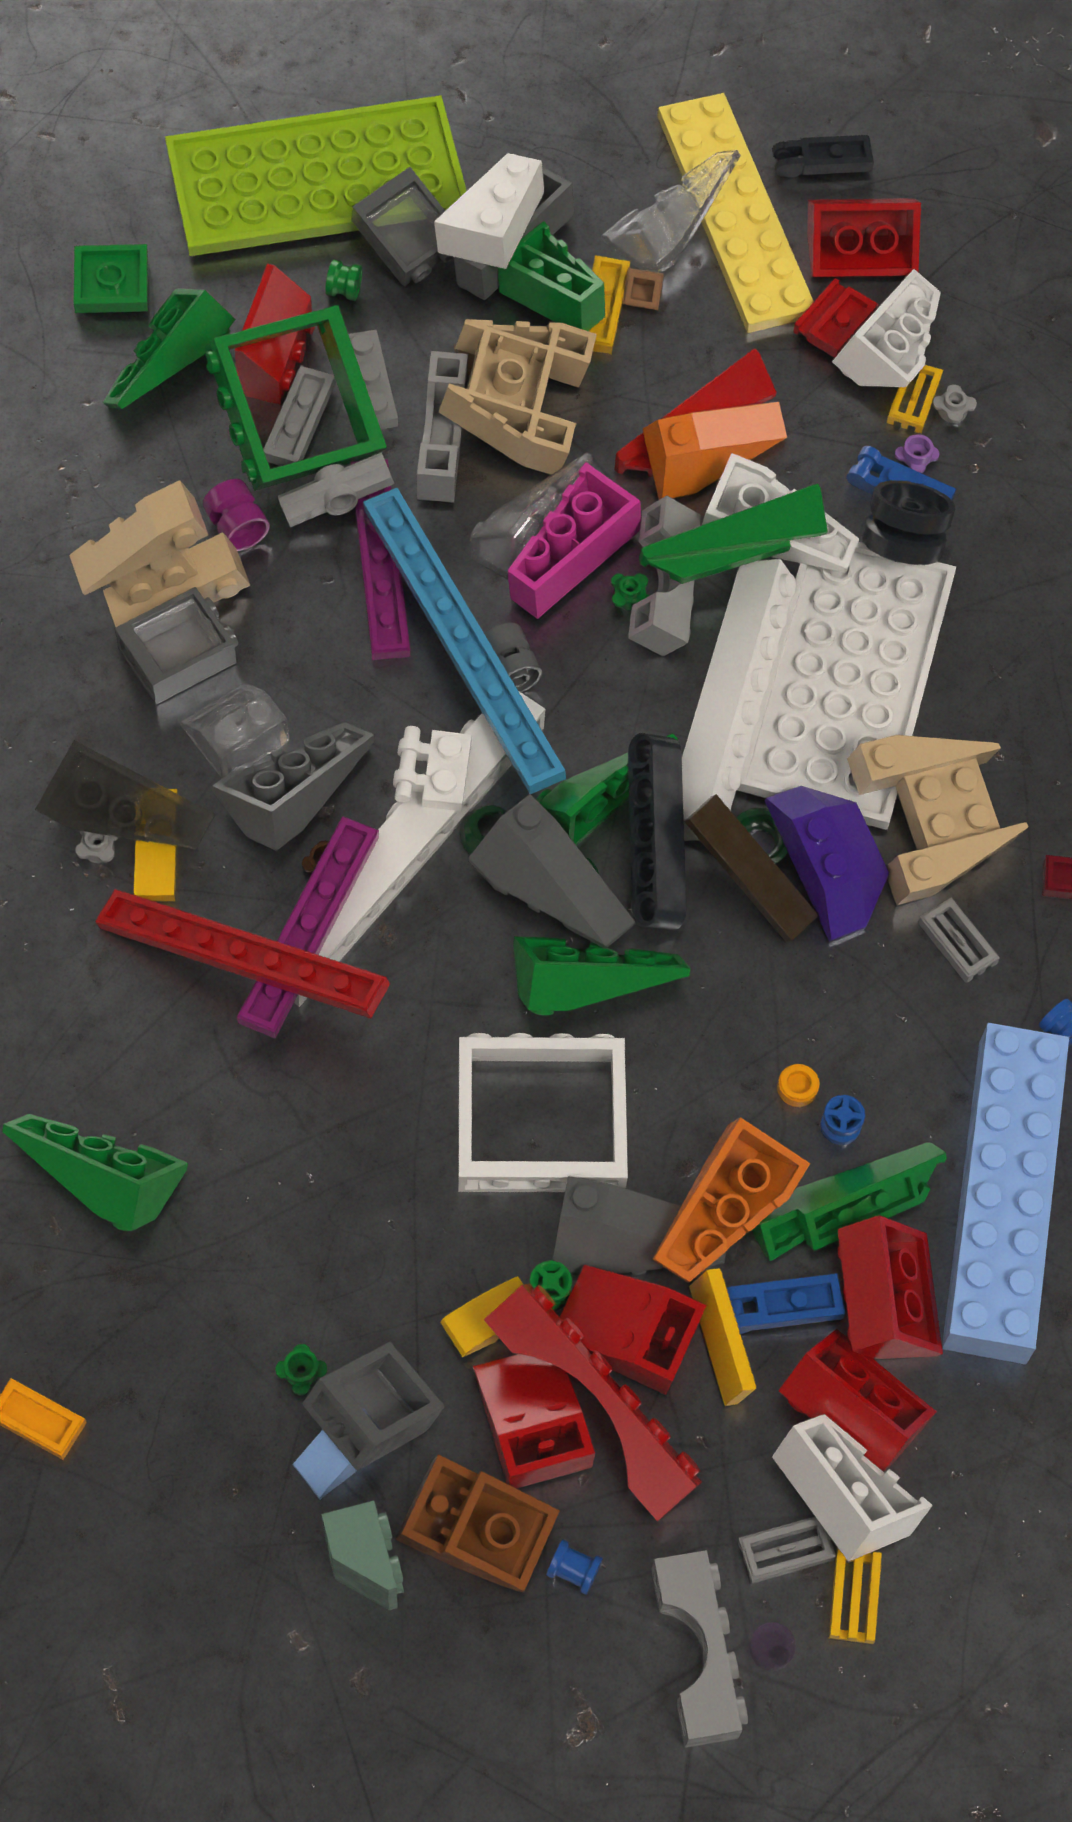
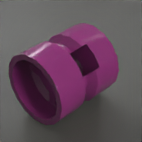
[202,479,270,551]

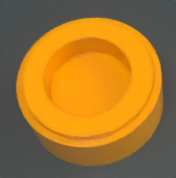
[777,1064,820,1107]

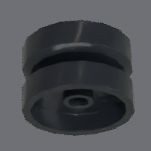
[862,480,955,565]

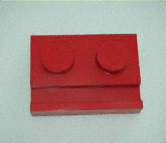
[793,278,878,358]

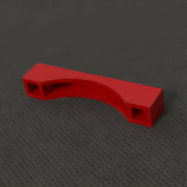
[484,1284,702,1521]

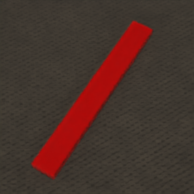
[95,889,390,1019]

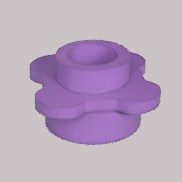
[895,434,939,473]

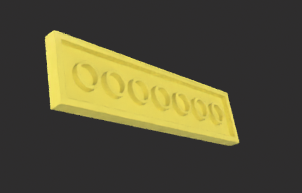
[657,93,814,333]

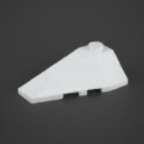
[832,269,941,387]

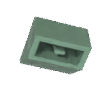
[321,1500,404,1610]

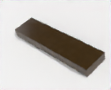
[684,794,818,943]

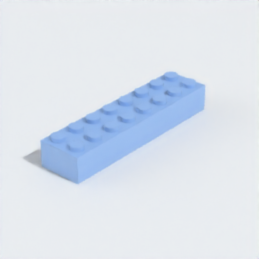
[942,1023,1069,1364]

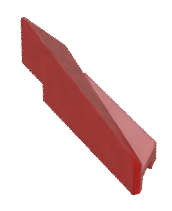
[614,348,777,477]

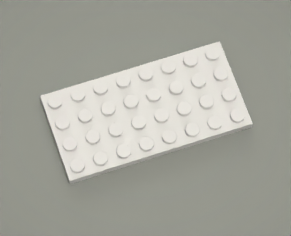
[737,542,956,830]

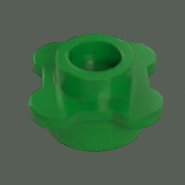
[611,573,649,610]
[275,1344,327,1395]

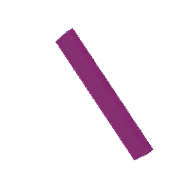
[351,459,410,660]
[237,816,379,1038]

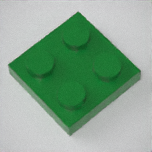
[74,244,148,313]

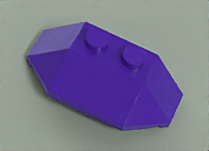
[765,786,889,942]

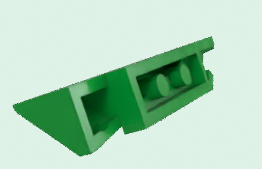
[639,484,828,584]
[752,1142,947,1261]

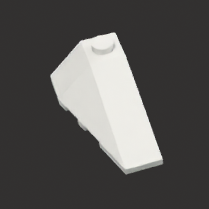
[702,453,859,573]

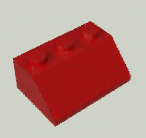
[807,198,921,277]
[234,264,315,405]
[838,1215,943,1359]
[778,1328,937,1472]

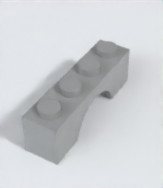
[417,351,468,503]
[628,496,701,656]
[651,1550,748,1748]

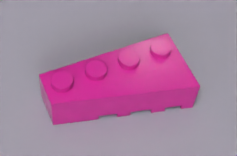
[507,462,641,619]

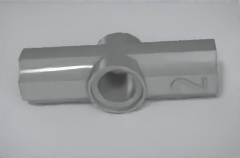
[278,452,395,527]

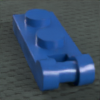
[846,446,956,500]
[727,1274,845,1334]

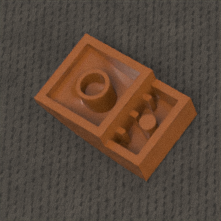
[395,1454,560,1592]

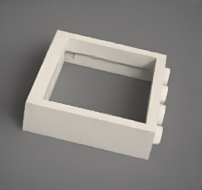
[458,1033,628,1192]

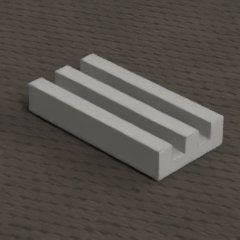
[918,897,1000,983]
[737,1517,836,1584]

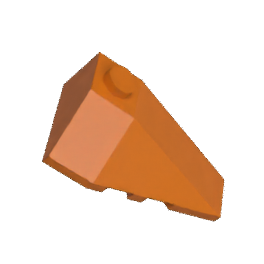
[642,402,787,500]
[652,1117,810,1283]

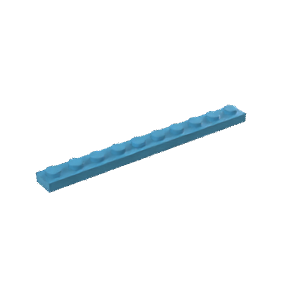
[363,488,566,794]

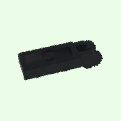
[772,135,874,178]

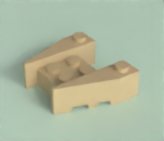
[439,319,597,477]
[69,480,250,627]
[847,735,1028,906]

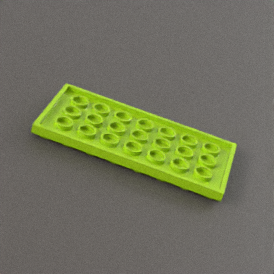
[165,95,467,257]

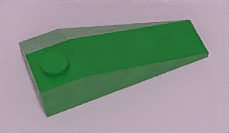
[103,288,236,409]
[2,1114,188,1231]

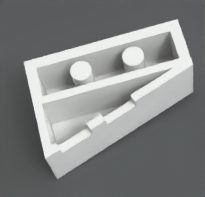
[434,153,544,269]
[772,1414,933,1562]

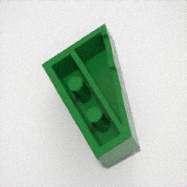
[497,221,605,331]

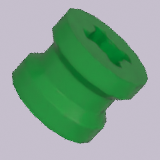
[325,259,363,301]
[529,1260,572,1311]

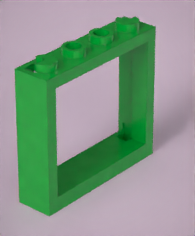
[205,305,387,491]

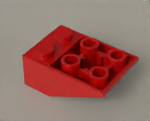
[560,1265,707,1395]
[473,1354,595,1489]

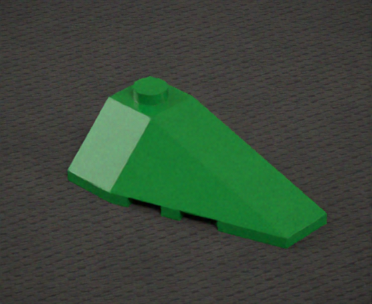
[536,733,678,846]
[513,936,691,1015]

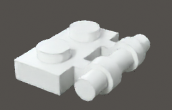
[393,726,472,811]

